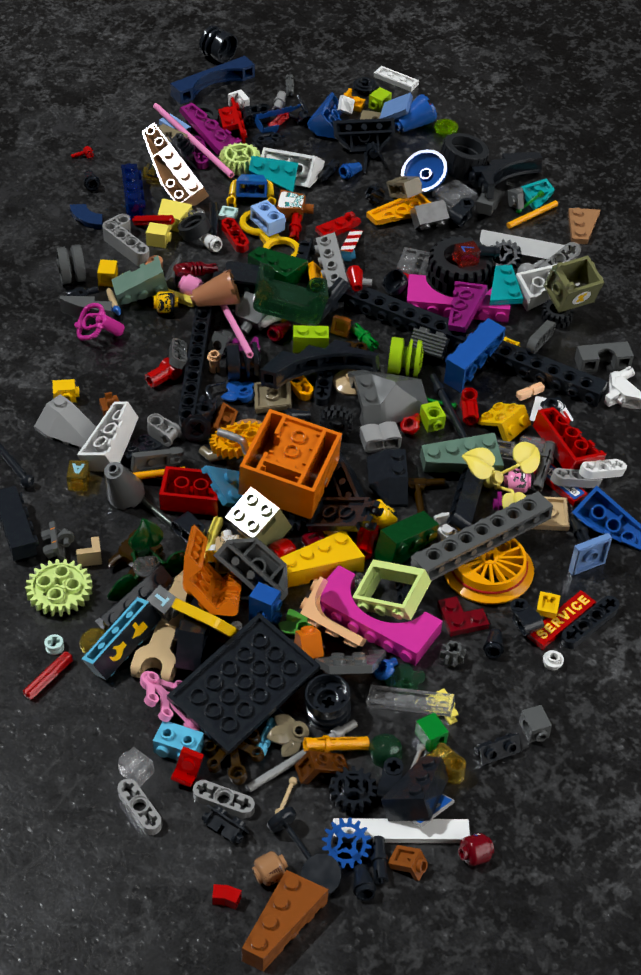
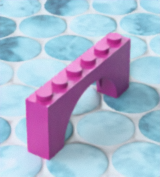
[407,274,510,322]
[320,565,443,666]

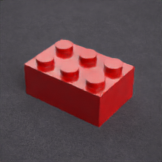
[159,466,220,516]

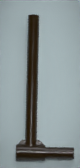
[408,478,445,549]

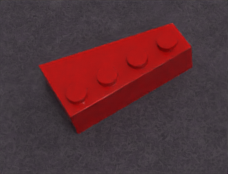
[533,407,607,469]

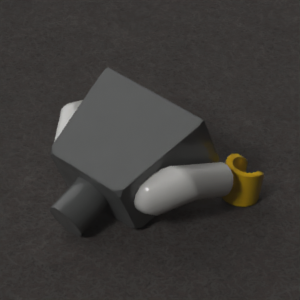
[235,291,289,335]

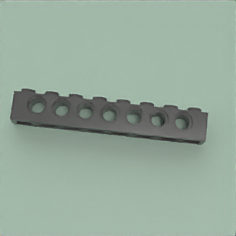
[411,491,553,581]

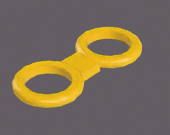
[239,210,299,257]

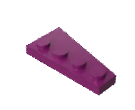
[179,103,242,155]
[448,281,488,333]

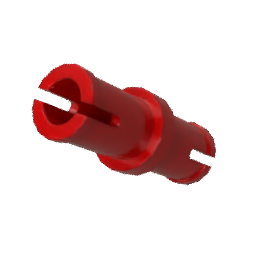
[288,213,302,242]

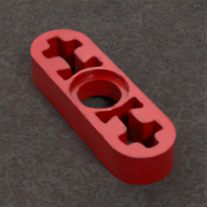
[221,217,249,253]

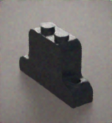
[212,261,281,303]

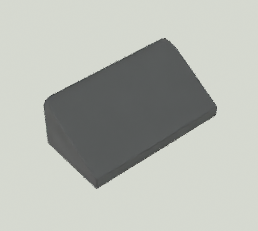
[165,256,182,290]

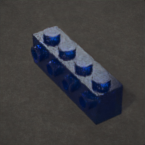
[121,163,146,220]

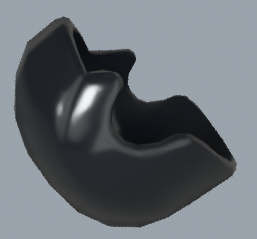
[382,269,408,296]

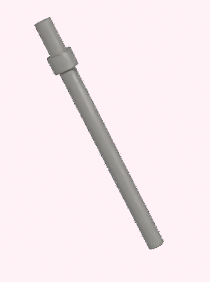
[245,719,358,792]

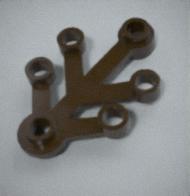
[204,730,264,785]

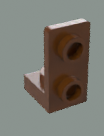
[294,750,349,785]

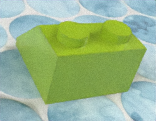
[293,325,329,353]

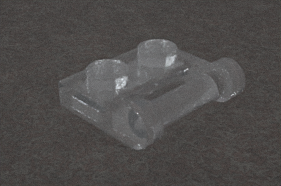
[397,247,430,275]

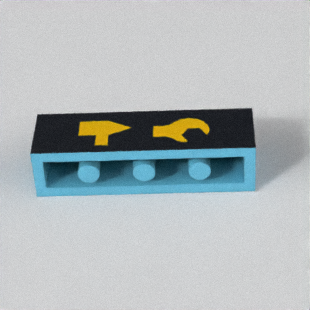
[82,597,162,680]

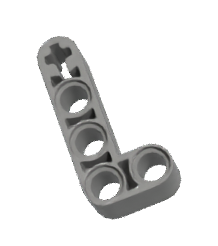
[102,214,150,267]

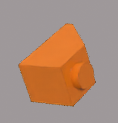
[294,625,324,659]

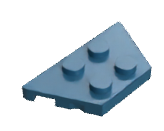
[201,465,243,508]

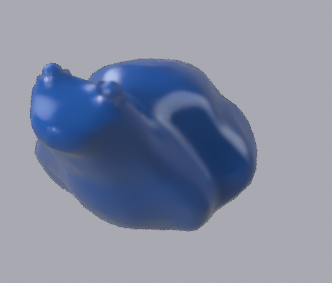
[373,657,398,680]

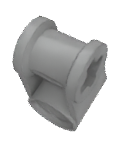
[147,413,182,447]

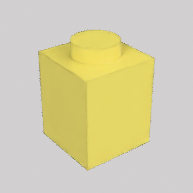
[146,222,172,248]

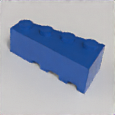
[444,318,506,393]

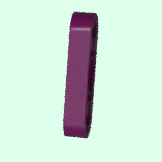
[192,136,209,169]

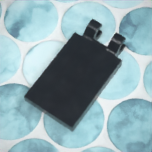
[306,497,384,532]

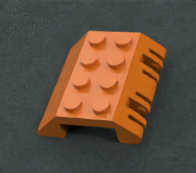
[183,524,243,616]

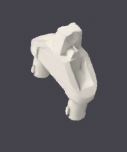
[604,366,641,409]

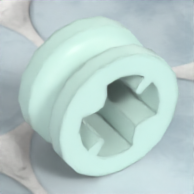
[44,634,64,655]

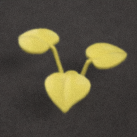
[462,442,540,509]

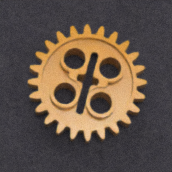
[209,421,262,459]

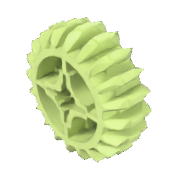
[219,142,260,176]

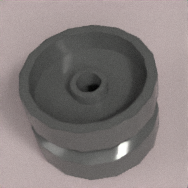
[56,244,86,285]

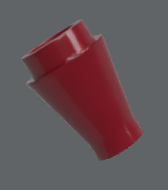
[267,321,292,341]

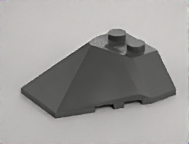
[347,370,428,426]

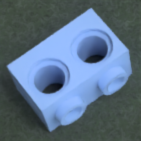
[250,200,286,237]

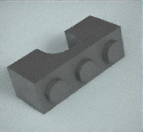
[574,341,634,373]

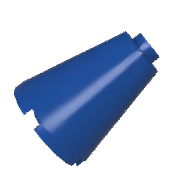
[394,94,437,133]

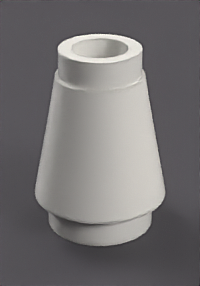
[199,233,222,252]

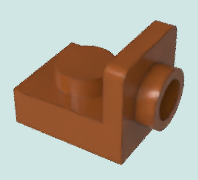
[388,845,428,881]

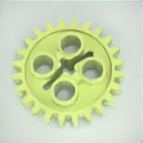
[25,559,93,616]

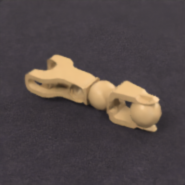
[130,571,193,682]

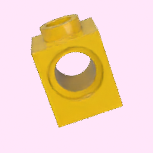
[97,259,118,287]

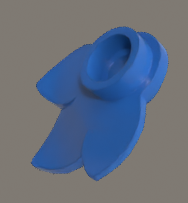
[221,380,254,403]

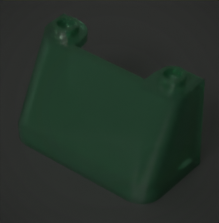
[253,262,328,326]

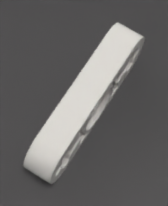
[579,459,627,479]

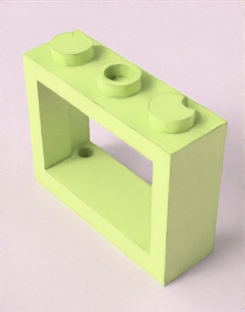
[352,559,431,621]

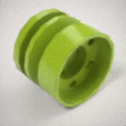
[387,337,424,378]

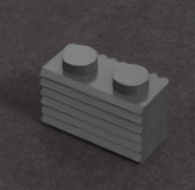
[410,327,450,360]

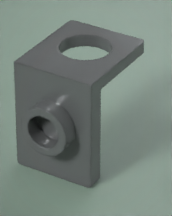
[207,330,237,357]

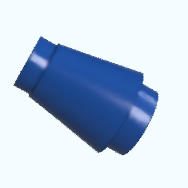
[339,162,362,179]

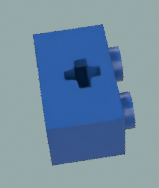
[249,582,282,625]

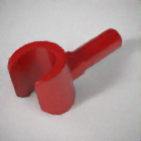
[71,146,94,158]

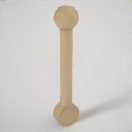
[275,777,297,814]

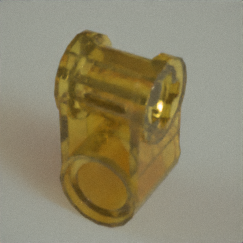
[425,742,466,784]

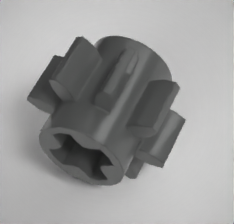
[439,640,466,667]

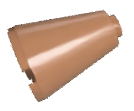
[190,270,240,307]

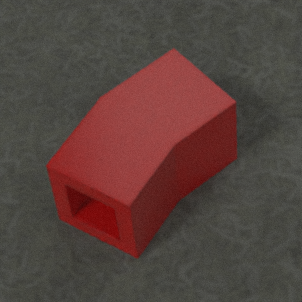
[212,884,242,910]

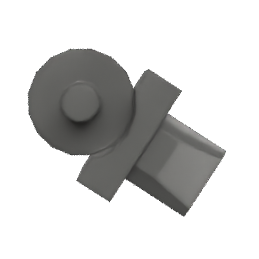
[41,521,75,561]

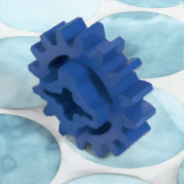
[321,818,372,869]

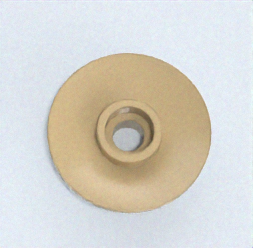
[333,369,358,396]

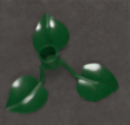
[107,518,185,601]

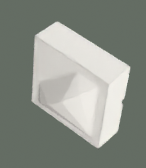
[337,95,355,115]

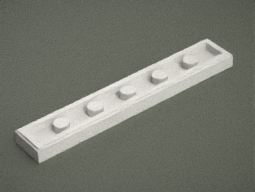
[480,230,576,262]
[333,818,470,843]

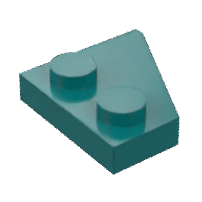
[521,178,555,210]

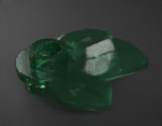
[383,663,425,696]

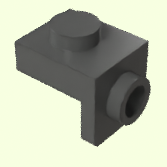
[507,187,524,210]

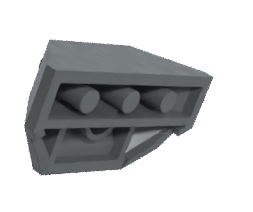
[213,537,288,601]

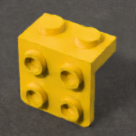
[478,402,531,443]

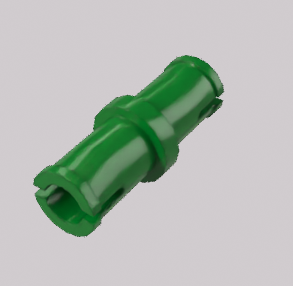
[350,323,379,351]

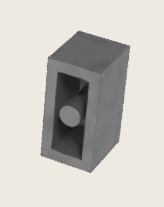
[410,200,449,230]

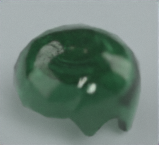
[369,734,402,768]

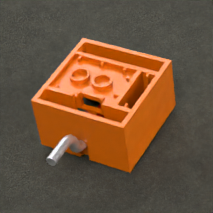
[217,409,342,519]

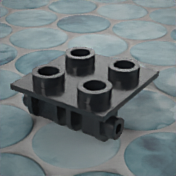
[168,133,198,170]
[123,435,163,467]

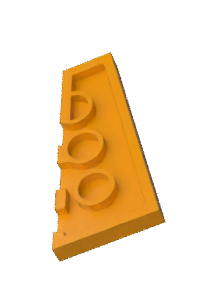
[366,193,431,226]

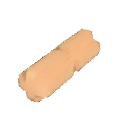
[516,382,545,401]

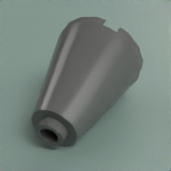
[104,462,145,510]

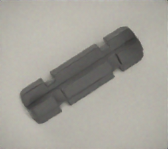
[286,74,294,96]

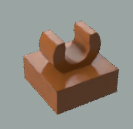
[330,315,352,337]
[99,392,119,415]

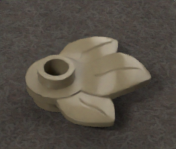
[267,714,309,757]

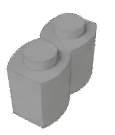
[359,421,402,453]

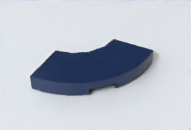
[70,204,103,229]

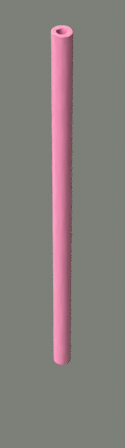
[153,103,234,178]
[220,305,254,358]

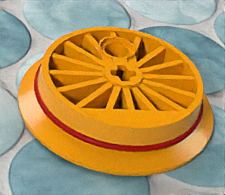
[444,538,534,604]

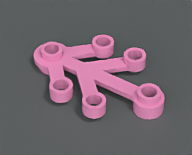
[140,671,200,731]

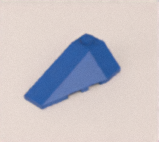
[307,92,342,139]
[571,485,641,551]

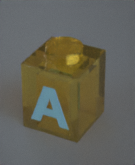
[67,460,90,491]

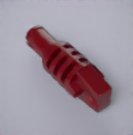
[173,262,218,277]

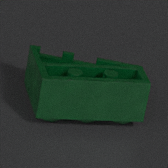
[248,246,308,292]
[373,511,439,564]

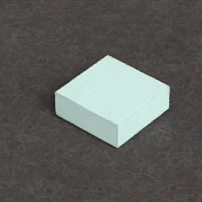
[218,205,238,220]

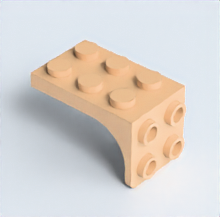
[300,577,367,648]

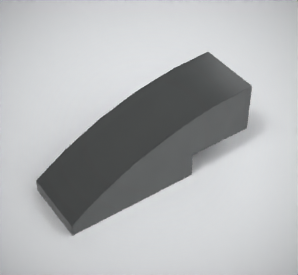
[475,189,505,216]
[60,296,113,322]

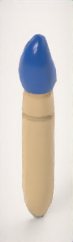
[106,288,121,316]

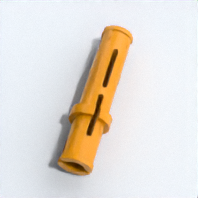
[303,735,370,752]

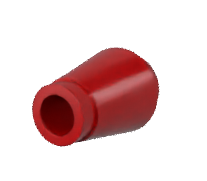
[346,265,363,291]

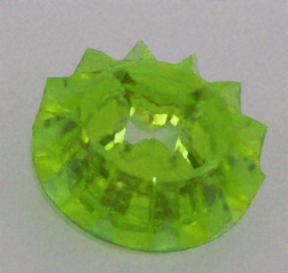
[434,119,458,136]

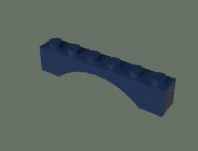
[170,56,255,105]

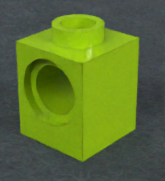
[368,87,392,112]
[420,401,446,433]

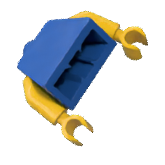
[226,174,276,208]

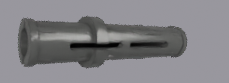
[531,441,557,492]

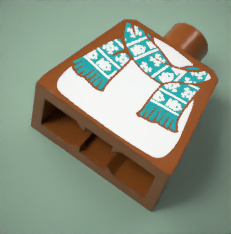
[276,190,314,222]

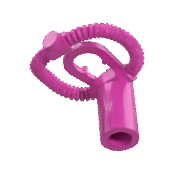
[74,303,125,341]

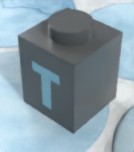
[146,585,180,622]

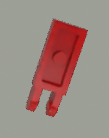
[315,211,361,236]

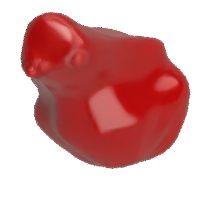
[400,413,421,435]

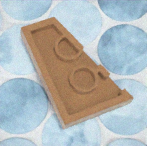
[568,208,601,244]

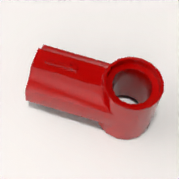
[145,357,183,388]
[460,387,479,425]
[356,526,379,560]

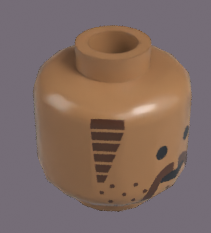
[252,851,288,886]

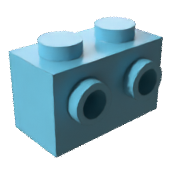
[153,721,204,761]

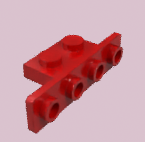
[218,97,248,144]

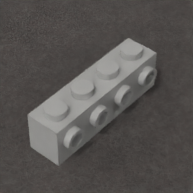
[314,232,350,294]

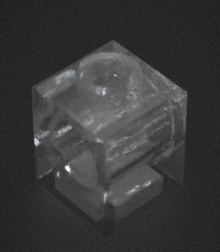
[118,747,154,787]

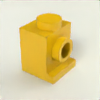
[52,379,80,403]

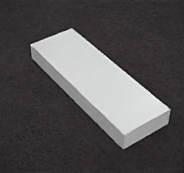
[374,66,419,92]

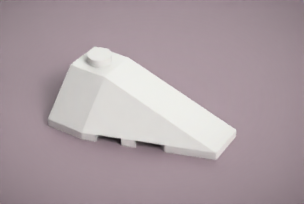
[261,147,325,188]

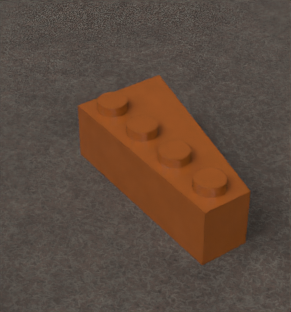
[242,870,329,971]

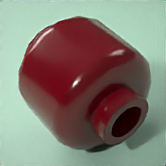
[458,833,494,866]

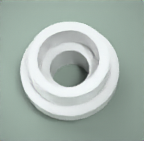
[543,650,564,670]

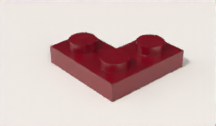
[437,596,490,637]

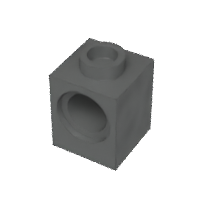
[519,705,552,743]

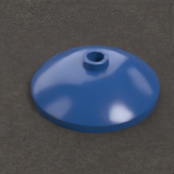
[401,150,448,193]

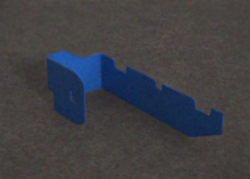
[255,104,301,133]

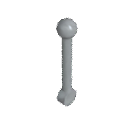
[410,743,425,769]

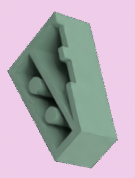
[111,256,169,305]

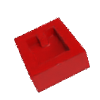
[171,747,204,787]

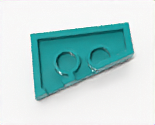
[249,156,298,192]
[489,265,523,306]

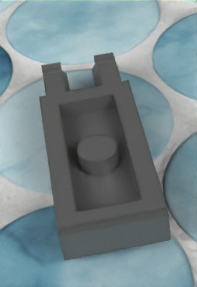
[131,447,184,472]

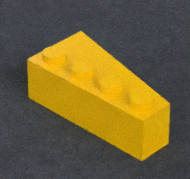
[280,531,365,588]

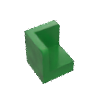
[415,713,449,752]

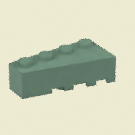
[420,433,504,474]

